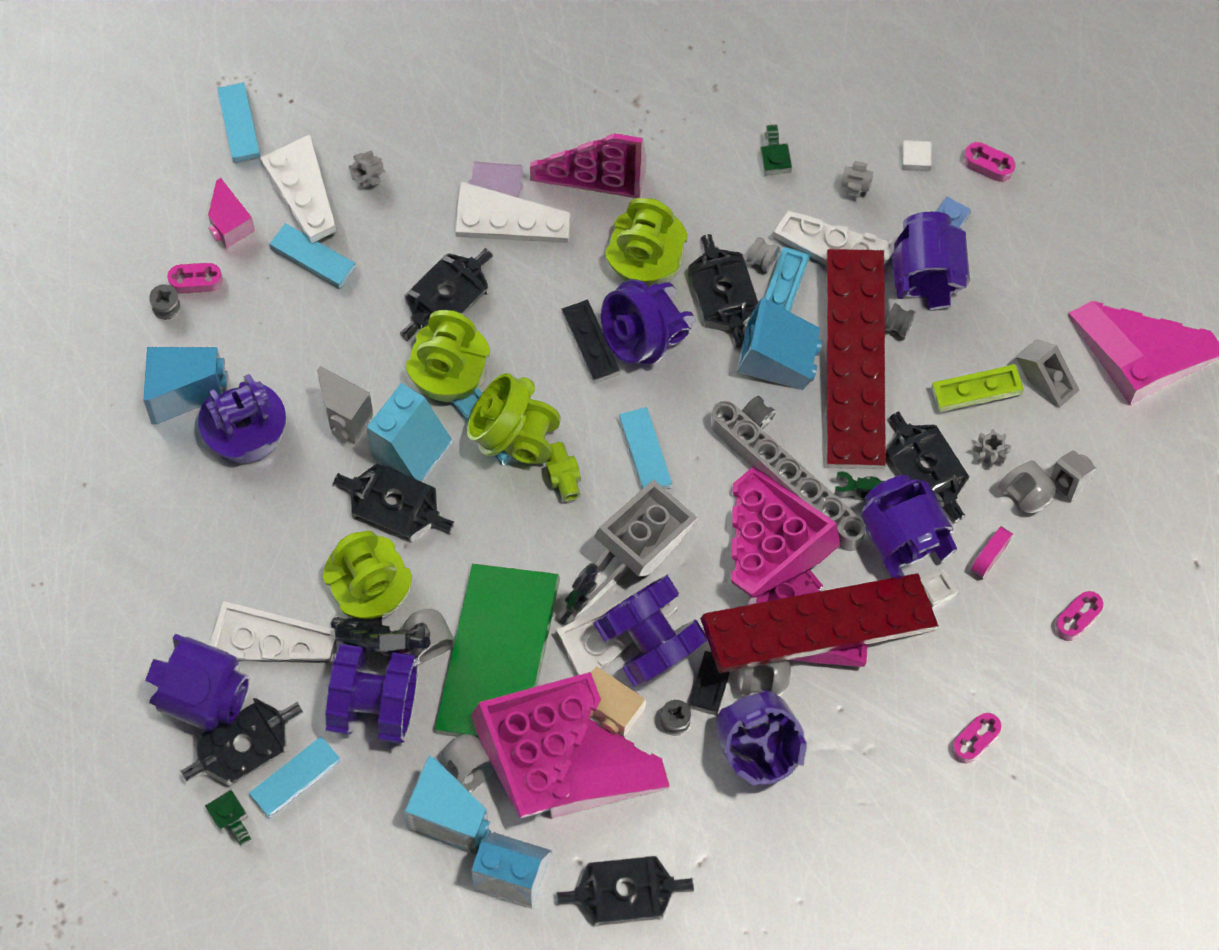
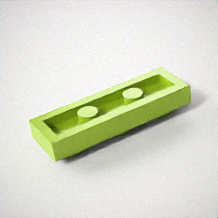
[931,364,1024,413]

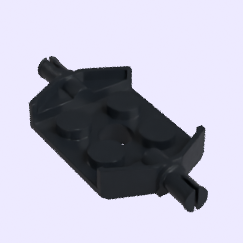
[688,234,759,348]
[400,248,493,341]
[886,411,970,522]
[333,463,455,543]
[331,617,430,656]
[180,698,303,786]
[557,856,694,927]

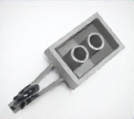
[558,479,698,625]

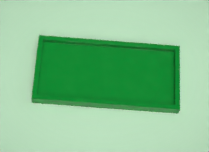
[435,563,560,740]

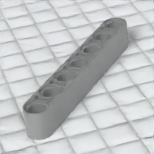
[711,401,866,551]

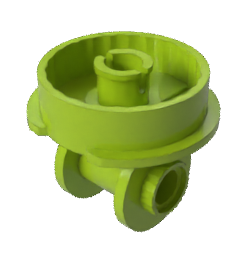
[605,198,688,287]
[406,310,490,402]
[467,373,561,464]
[323,531,412,619]

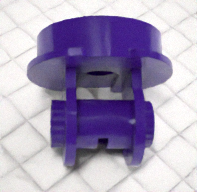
[601,279,696,365]
[198,374,286,463]

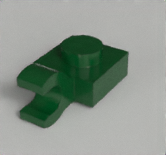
[760,124,792,176]
[834,471,884,501]
[205,790,251,846]

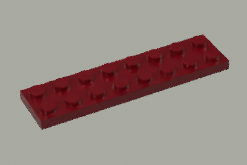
[826,249,886,469]
[700,573,939,673]

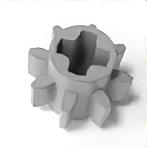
[349,151,385,187]
[841,161,873,197]
[973,429,1011,468]

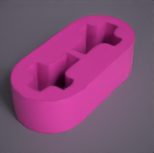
[964,142,1016,182]
[167,263,223,294]
[971,526,1014,578]
[1055,591,1104,641]
[952,713,1002,764]

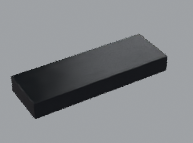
[561,299,620,384]

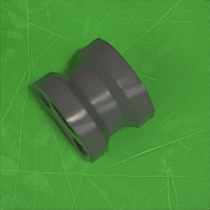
[149,284,181,320]
[885,303,916,338]
[742,395,776,430]
[660,700,691,736]

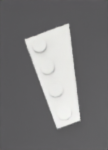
[260,134,336,244]
[456,181,570,243]
[773,211,896,269]
[556,598,677,675]
[210,601,336,661]

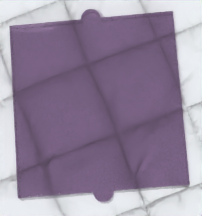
[469,161,523,198]

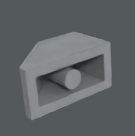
[1016,339,1080,407]
[1050,450,1096,503]

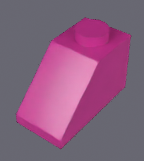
[208,178,255,248]

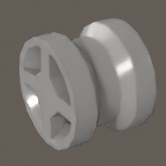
[746,237,780,272]

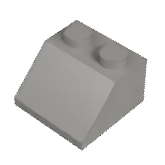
[317,366,374,444]

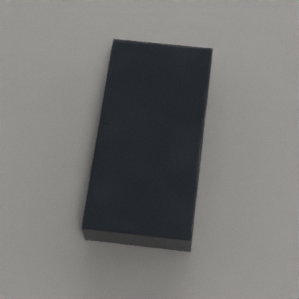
[689,650,731,716]

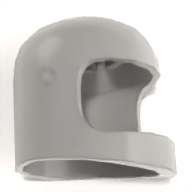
[998,460,1056,513]
[403,608,455,664]
[741,660,791,696]
[442,734,494,793]

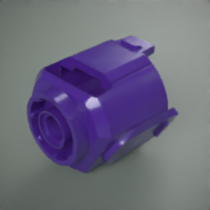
[892,211,970,311]
[861,475,957,579]
[145,634,250,731]
[715,690,807,787]

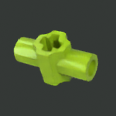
[546,442,581,502]

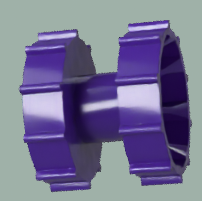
[593,574,707,687]
[325,644,418,743]

